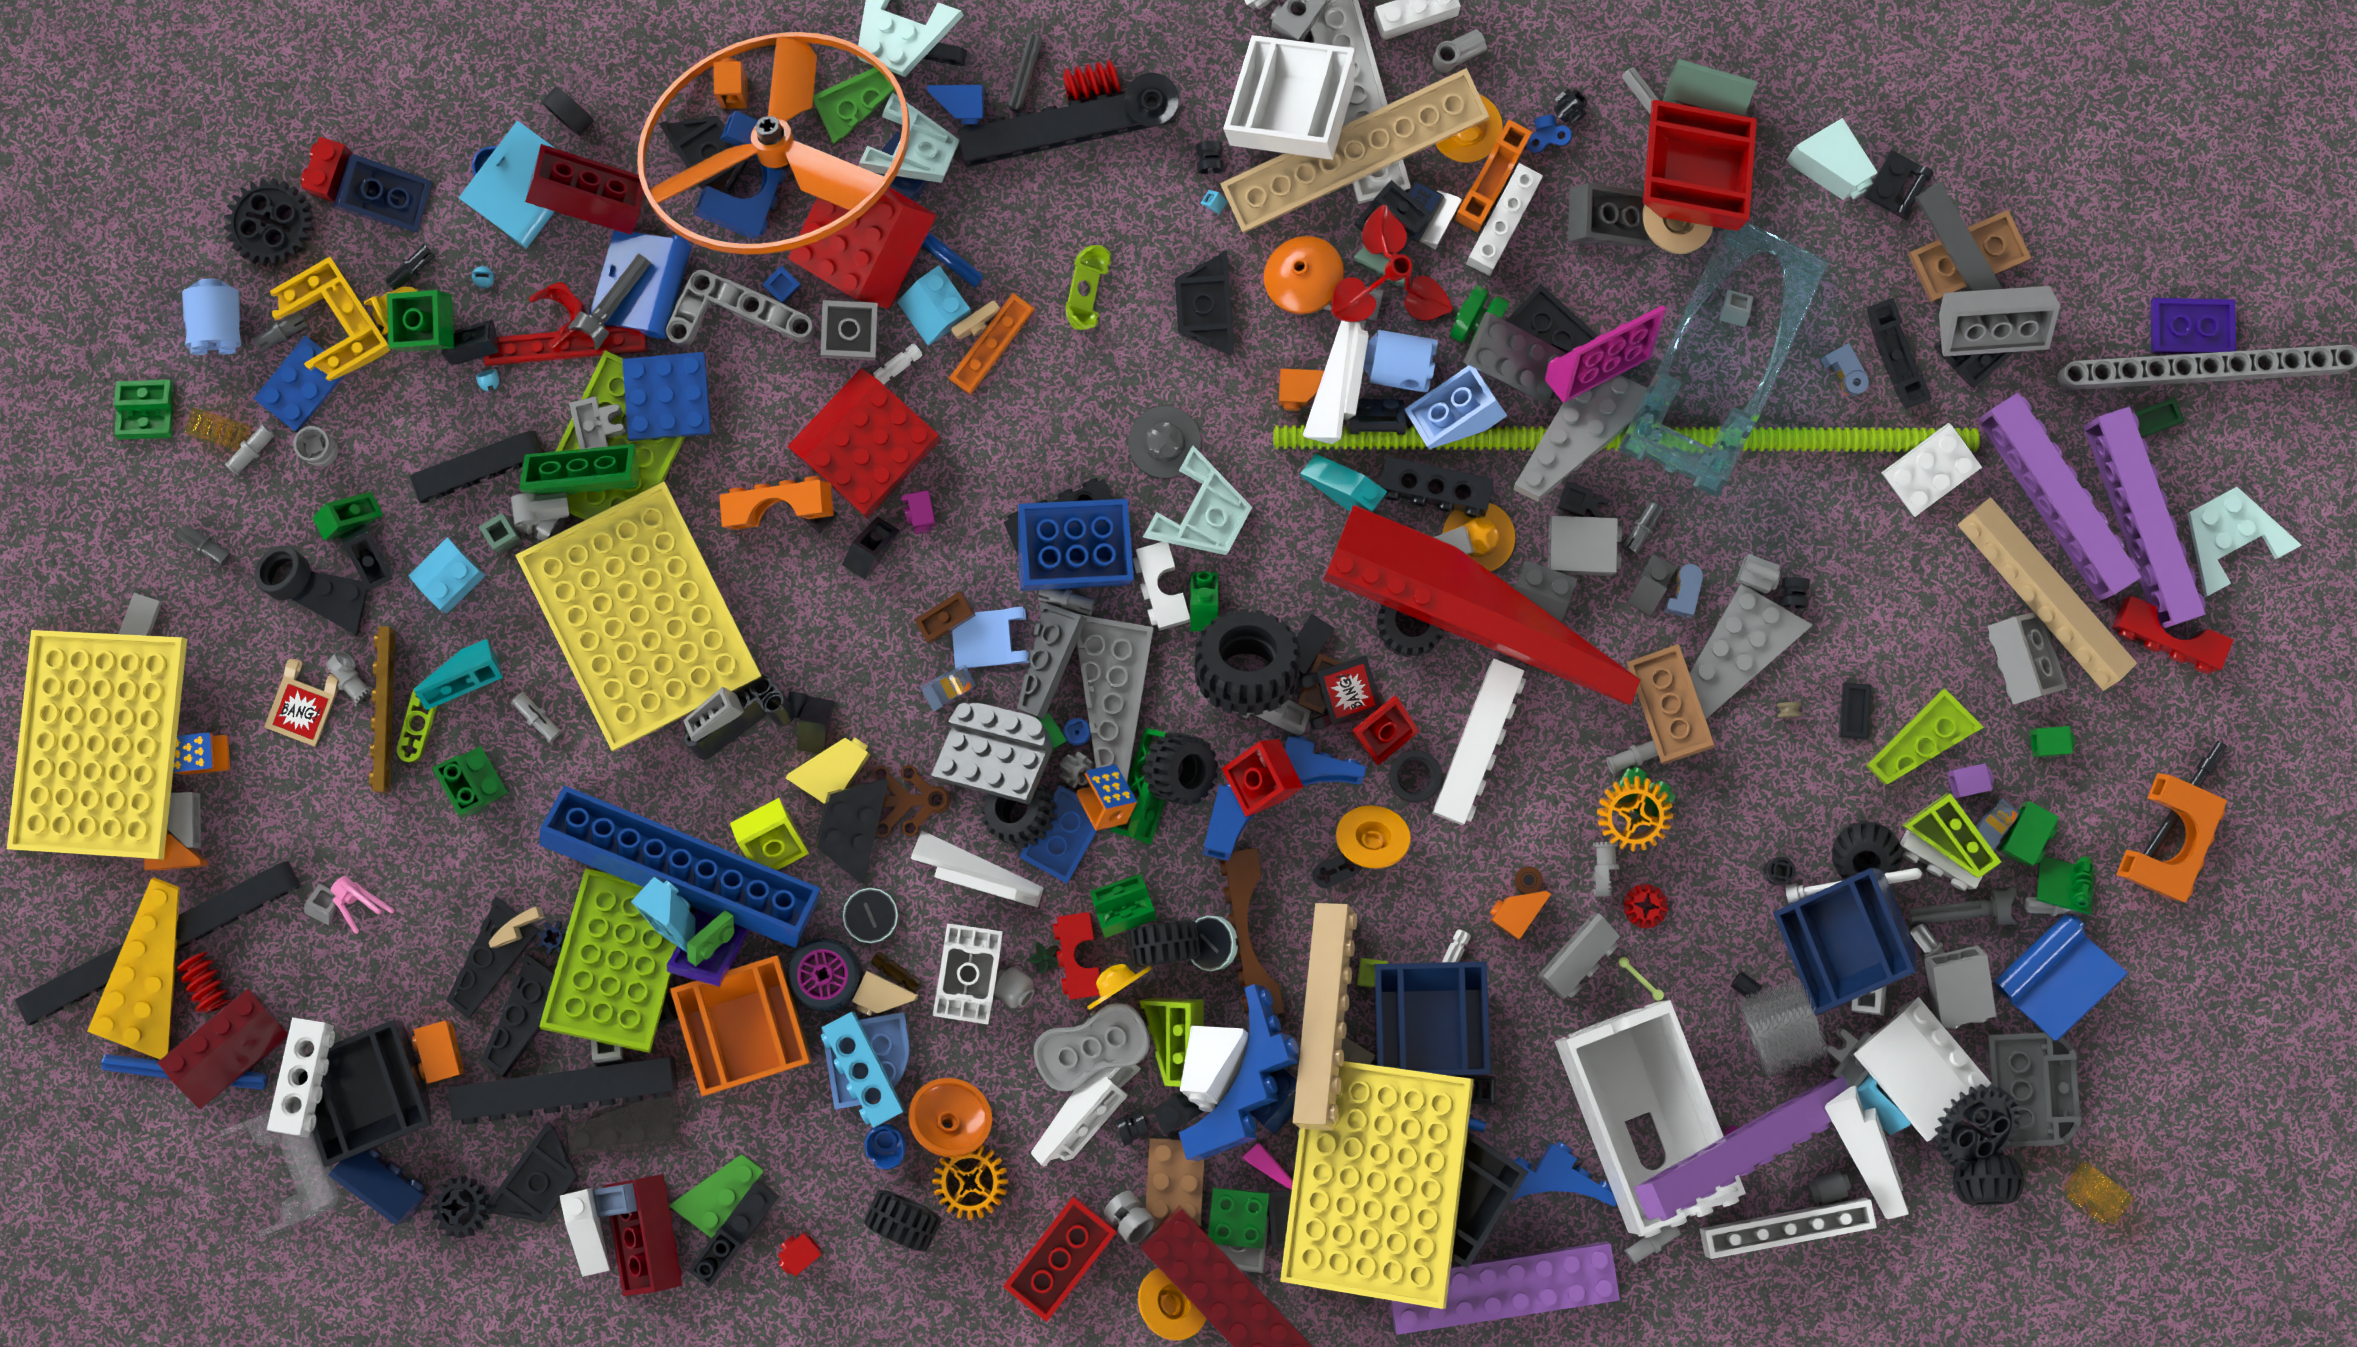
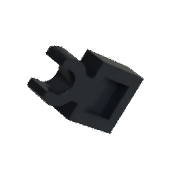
[1557,481,1609,518]

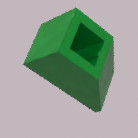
[1190,571,1218,631]

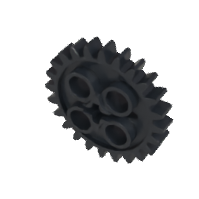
[224,178,315,267]
[1934,1084,2021,1171]

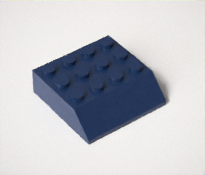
[1773,868,1917,1016]
[1374,961,1491,1075]

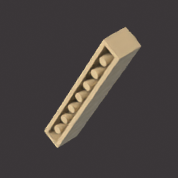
[1958,497,2137,691]
[1293,903,1357,1130]

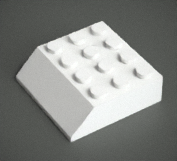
[1223,35,1356,160]

